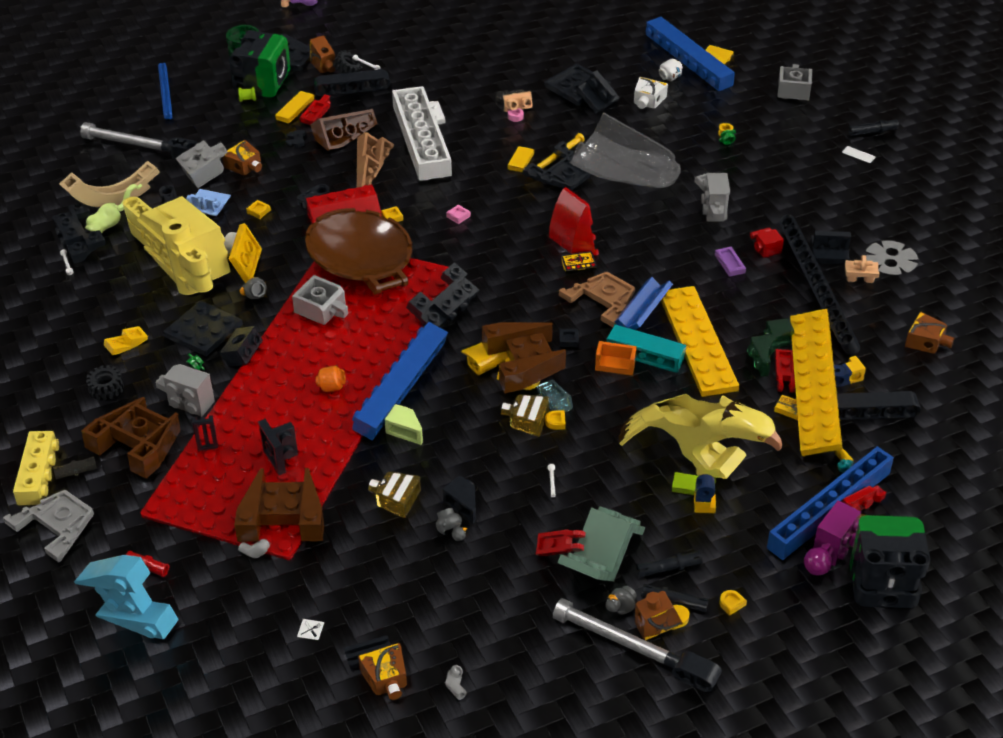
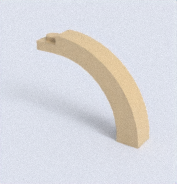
[59,161,160,207]

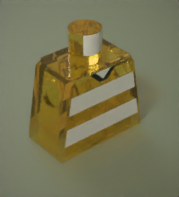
[501,395,549,437]
[368,472,421,518]

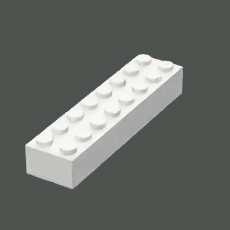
[392,86,452,180]

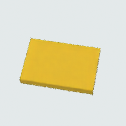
[229,223,262,283]

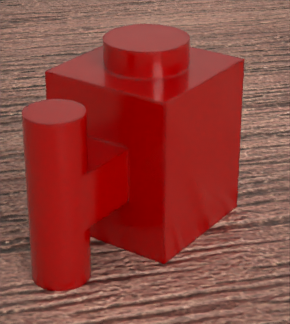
[750,227,784,258]

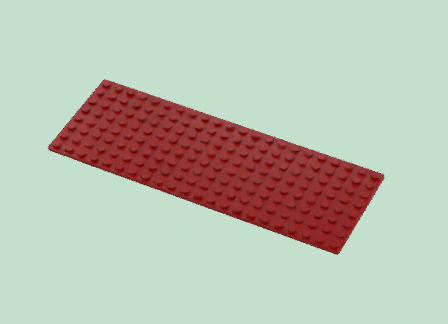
[140,258,449,560]

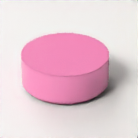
[508,108,524,122]

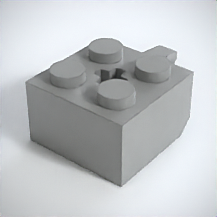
[777,64,812,100]
[176,140,228,188]
[701,173,730,221]
[292,275,348,325]
[155,364,215,416]

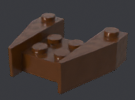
[482,322,566,393]
[81,397,180,479]
[234,468,324,542]

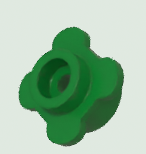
[719,130,736,145]
[186,353,205,371]

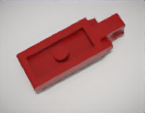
[300,94,331,125]
[842,485,887,511]

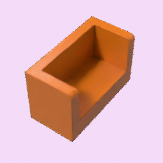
[595,341,637,376]

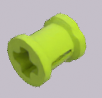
[239,87,256,102]

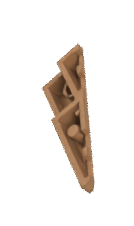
[357,132,394,187]

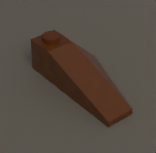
[310,109,377,151]

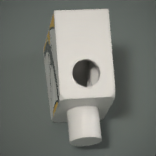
[634,77,668,109]

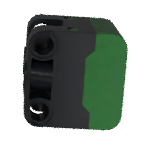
[229,30,290,98]
[850,515,930,608]

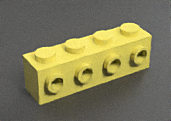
[13,431,59,506]

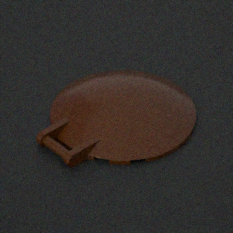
[305,208,412,295]

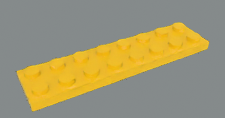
[661,286,739,397]

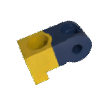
[834,356,866,387]
[694,474,716,513]

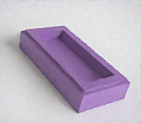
[715,247,746,277]

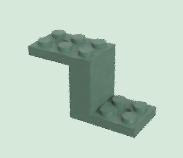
[558,506,645,581]

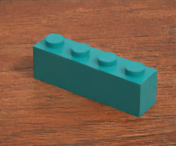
[607,325,686,373]

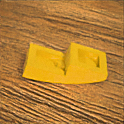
[104,326,148,355]

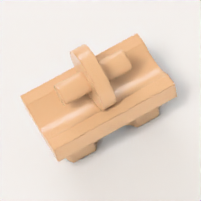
[503,91,532,112]
[845,255,879,283]

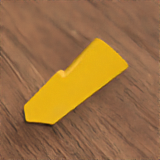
[461,343,508,375]

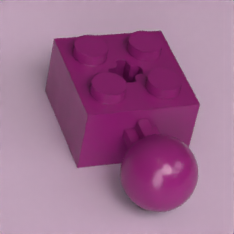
[804,500,861,576]

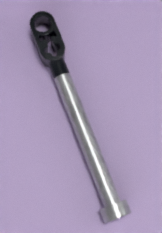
[80,122,198,160]
[553,598,722,692]

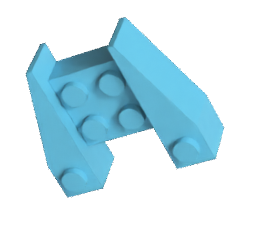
[74,555,179,639]

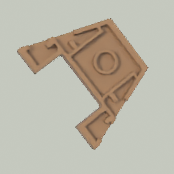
[559,272,635,327]

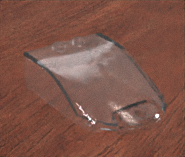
[570,113,681,188]

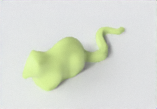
[85,184,142,233]

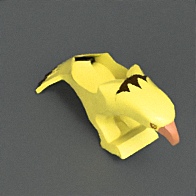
[618,394,782,479]

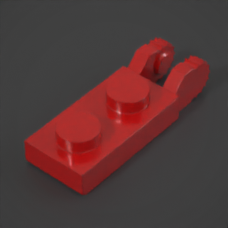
[775,349,795,393]
[536,530,586,556]

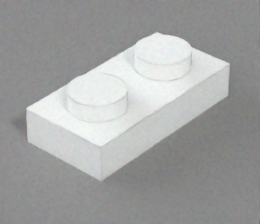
[430,101,445,124]

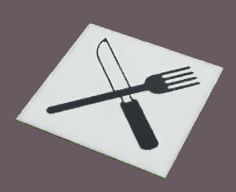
[297,619,324,640]

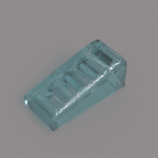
[536,380,573,412]

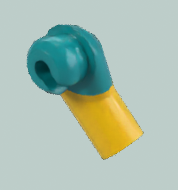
[835,449,854,473]

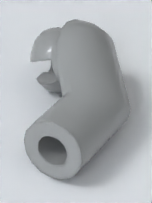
[238,539,270,559]
[445,665,467,700]

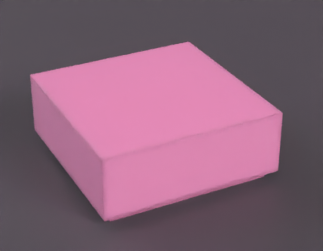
[446,205,471,224]

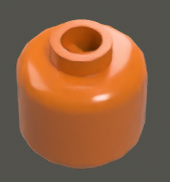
[316,365,346,393]

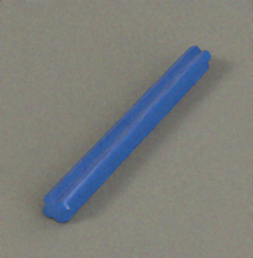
[158,63,173,120]

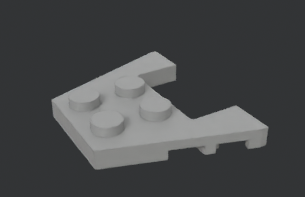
[3,490,94,563]

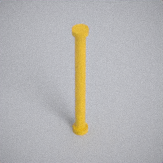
[537,133,585,169]

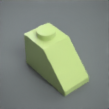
[384,404,423,445]

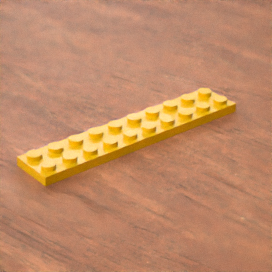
[790,309,843,456]

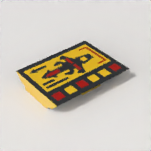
[561,251,597,271]

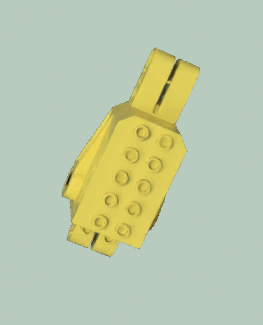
[123,196,231,295]

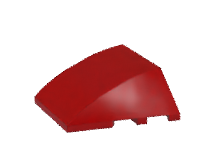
[549,187,599,256]

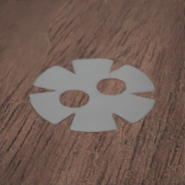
[866,241,918,275]

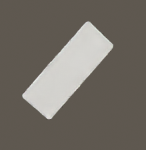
[842,146,876,163]

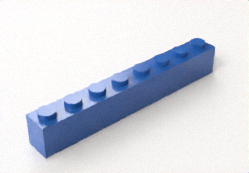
[646,17,735,91]
[352,322,448,441]
[767,446,894,560]

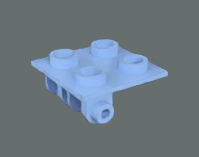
[186,189,231,216]

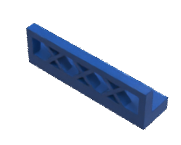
[614,277,673,330]

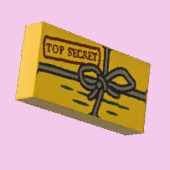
[774,395,798,420]

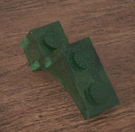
[748,318,794,377]

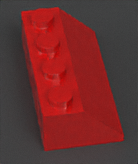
[306,184,382,224]

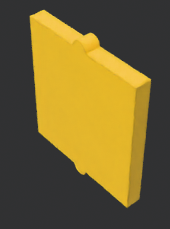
[706,45,734,65]

